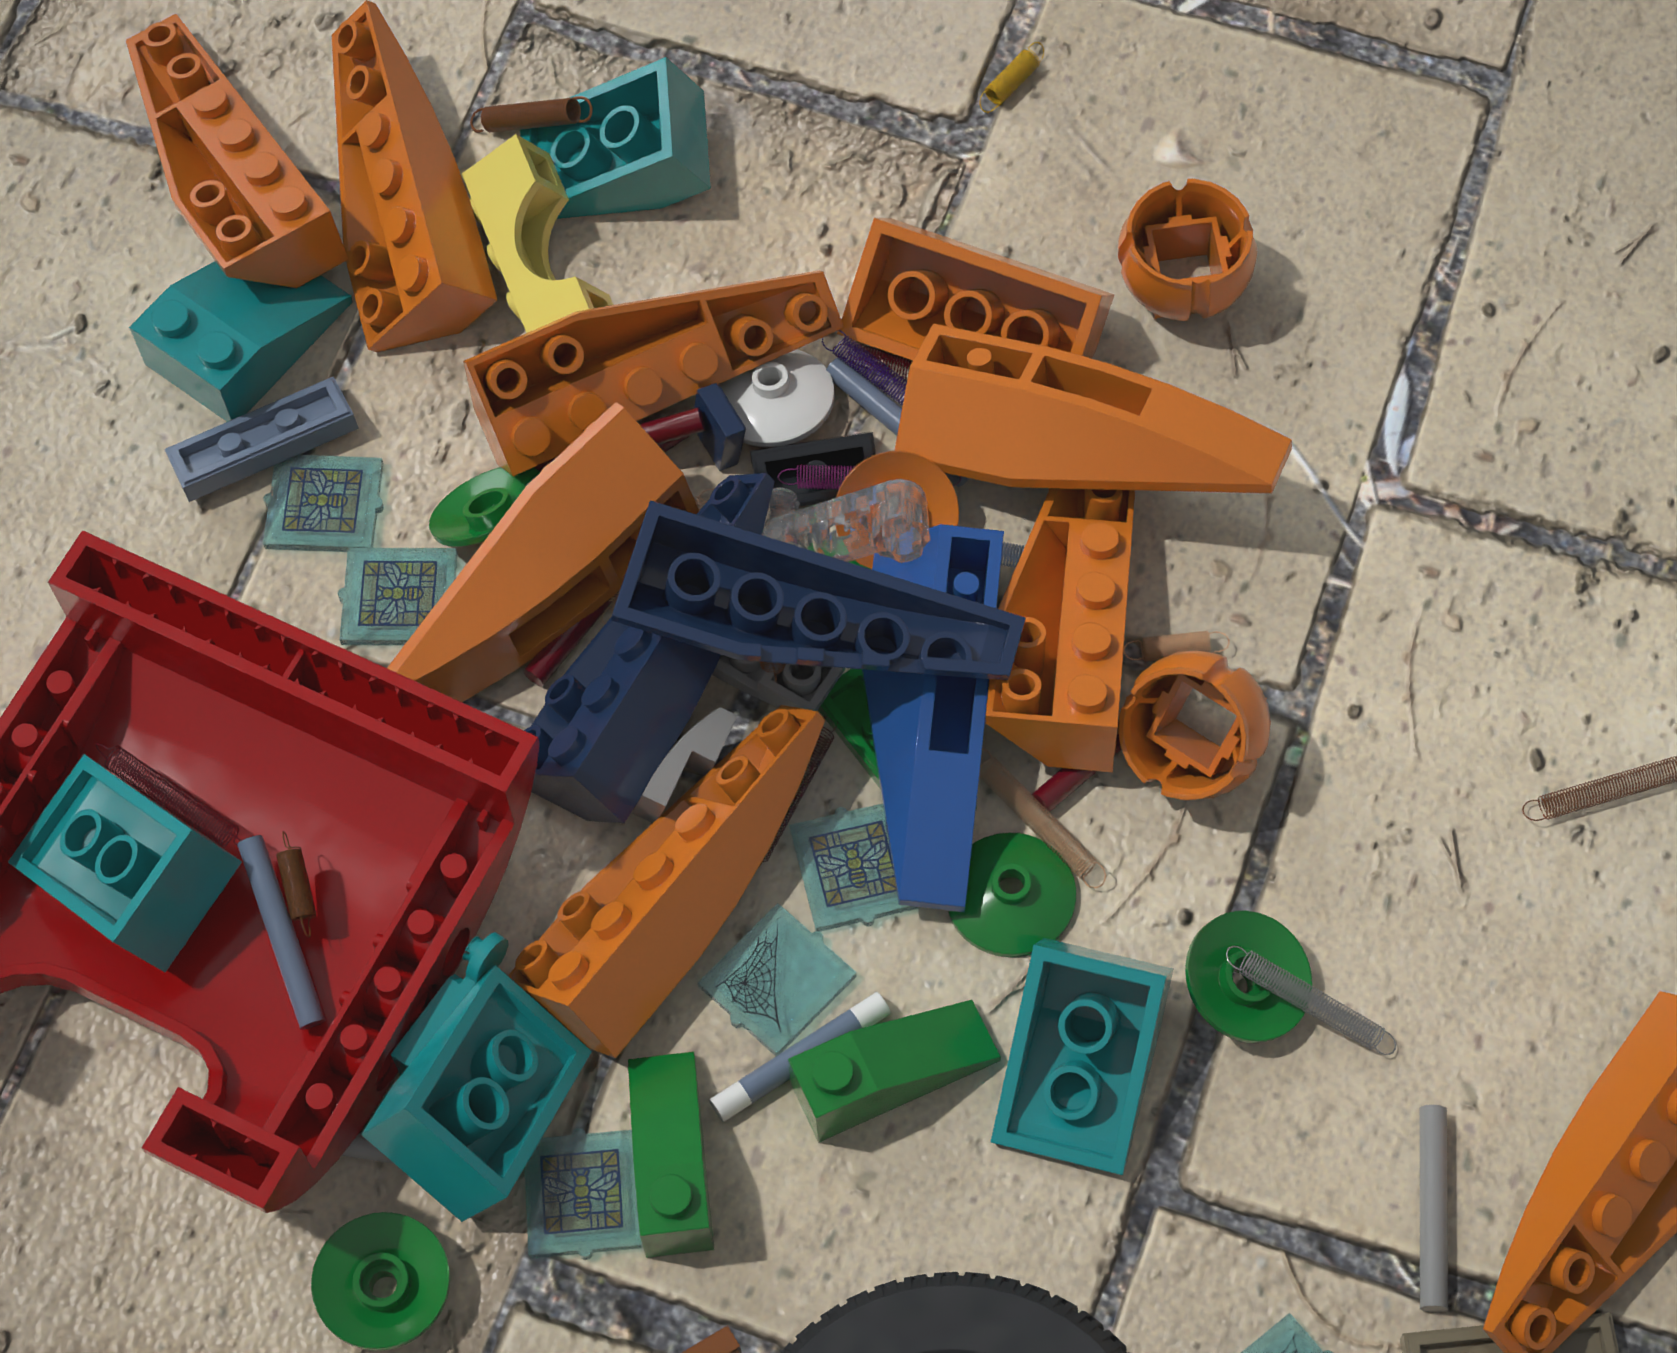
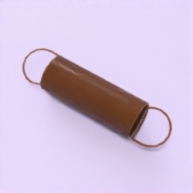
[276,831,317,938]

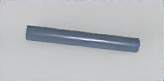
[826,357,969,487]
[237,835,326,1030]

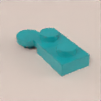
[390,932,508,1076]

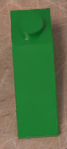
[788,999,1001,1143]
[628,1052,714,1258]

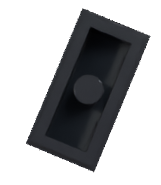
[749,431,876,512]

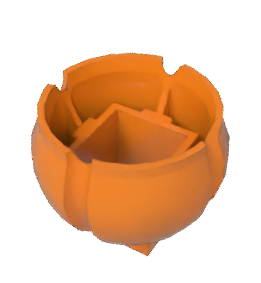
[1118,179,1257,321]
[1118,650,1271,800]

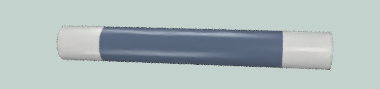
[709,992,891,1122]

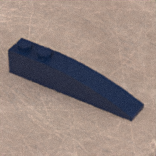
[611,500,1026,680]

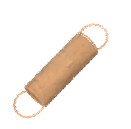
[1123,630,1230,662]

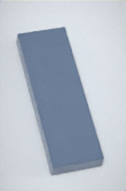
[164,377,359,502]

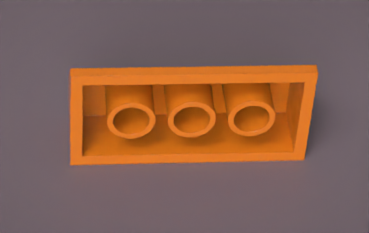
[837,218,1115,361]

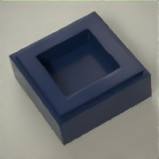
[694,383,746,471]

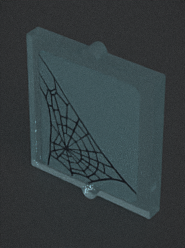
[698,903,857,1056]

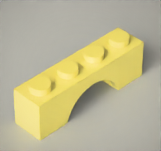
[462,134,613,333]

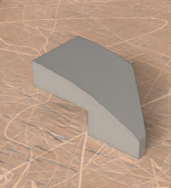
[632,707,738,823]

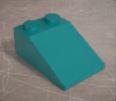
[520,57,711,219]
[129,261,353,422]
[8,754,242,972]
[991,938,1174,1175]
[361,965,592,1222]

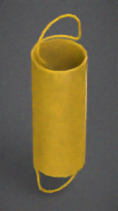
[979,42,1044,113]

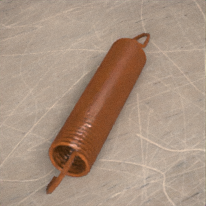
[470,96,592,133]

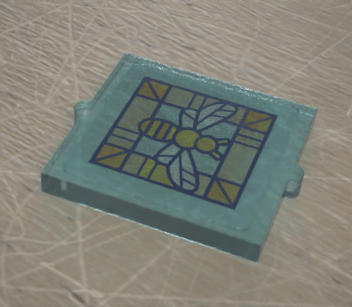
[263,455,384,553]
[337,548,458,645]
[789,803,921,933]
[524,1128,642,1260]

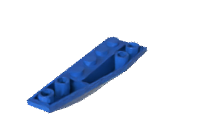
[862,524,1004,912]

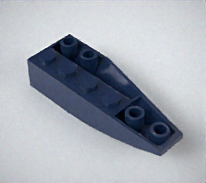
[524,473,775,824]

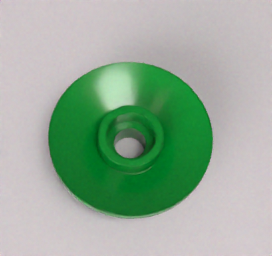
[429,467,540,547]
[947,832,1076,957]
[1185,910,1312,1043]
[311,1212,450,1350]

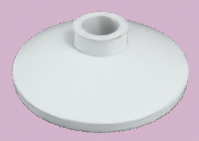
[718,350,835,447]

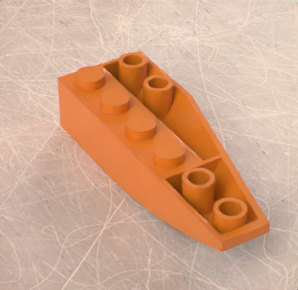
[332,0,497,352]
[126,14,349,288]
[463,270,844,476]
[894,324,1292,494]
[387,402,699,702]
[985,488,1135,773]
[508,705,825,1058]
[1483,991,1677,1353]

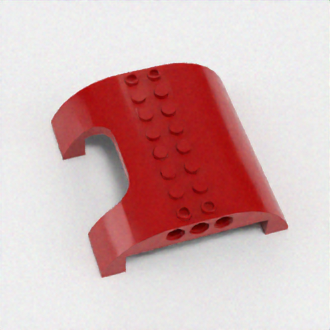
[0,530,540,1213]

